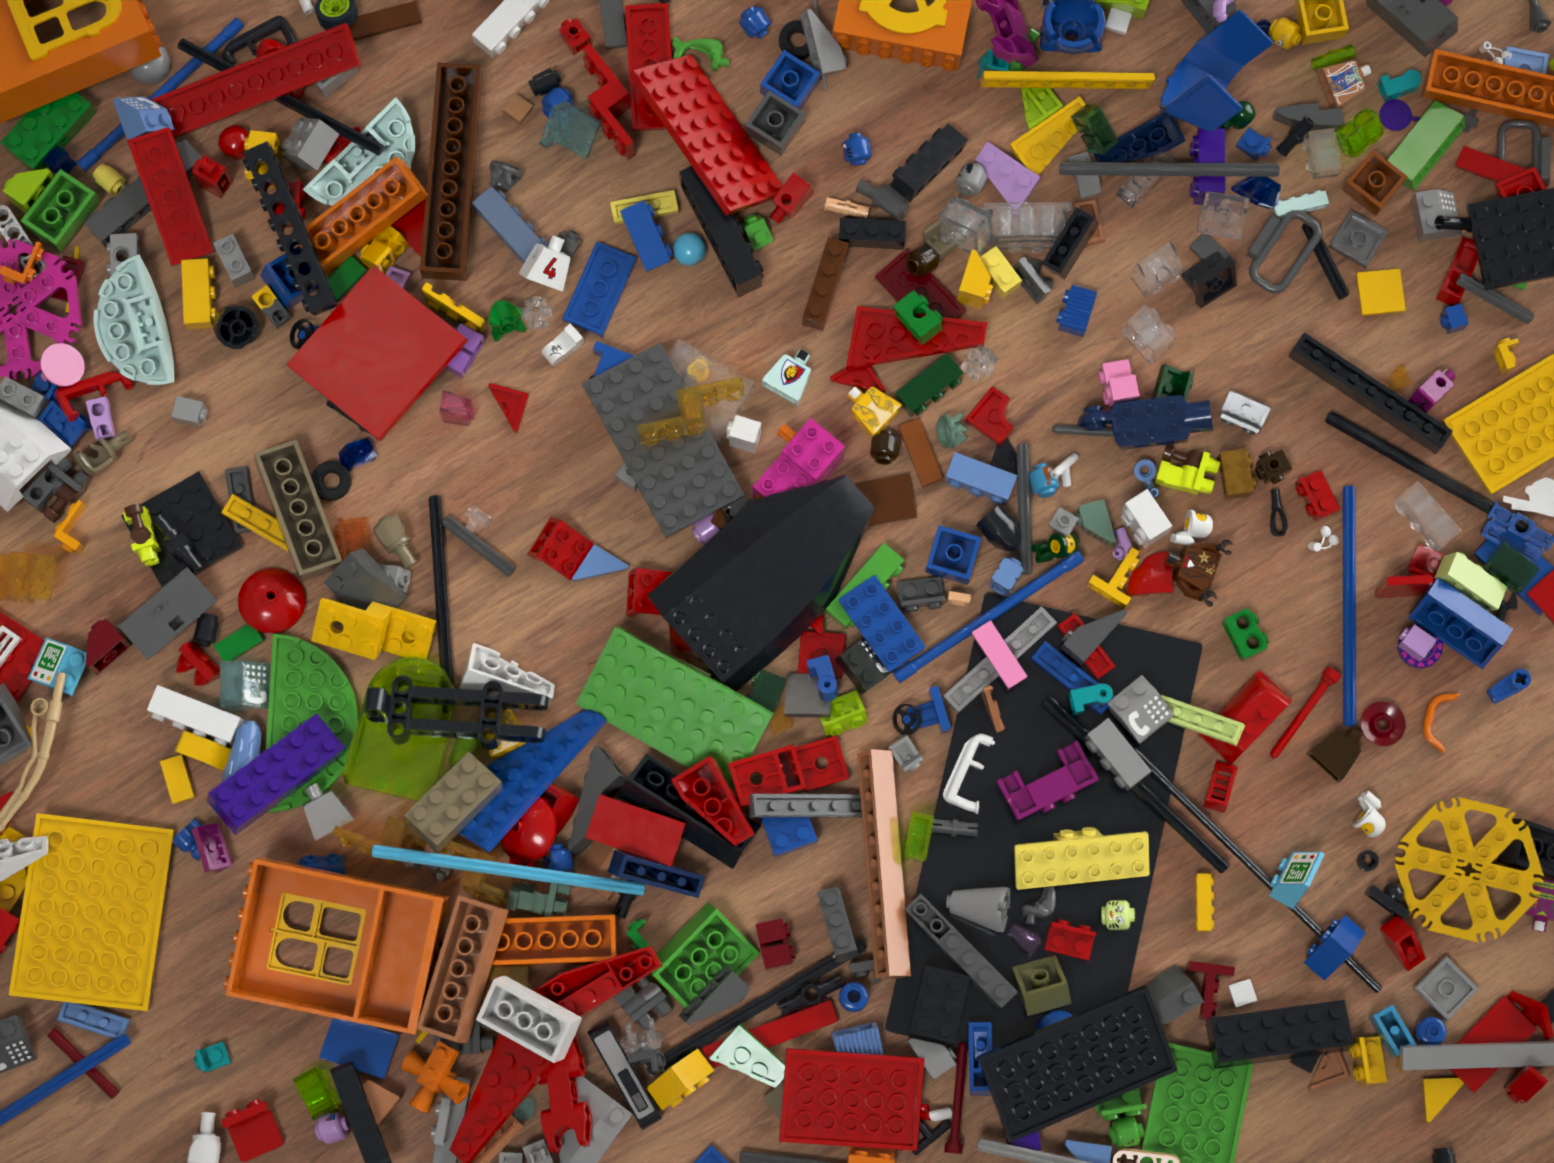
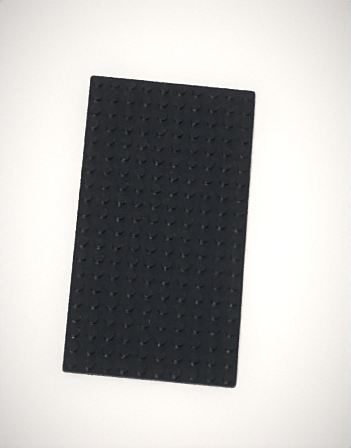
[885,594,1202,1051]

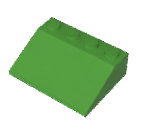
[651,902,760,1008]

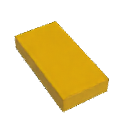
[160,754,195,805]

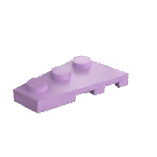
[975,141,1041,214]

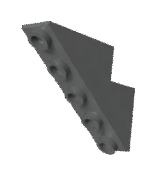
[567,745,627,855]

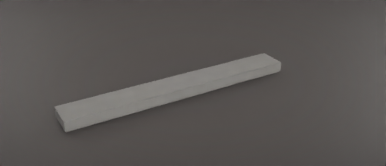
[1400,1041,1554,1070]

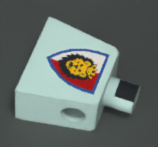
[762,349,811,406]

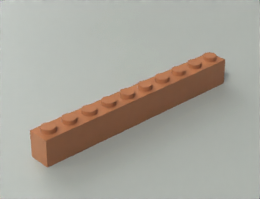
[857,749,911,979]

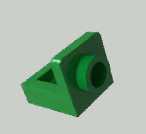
[626,918,650,950]

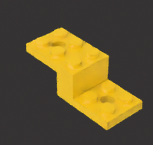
[311,598,436,664]

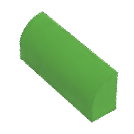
[1387,100,1466,191]

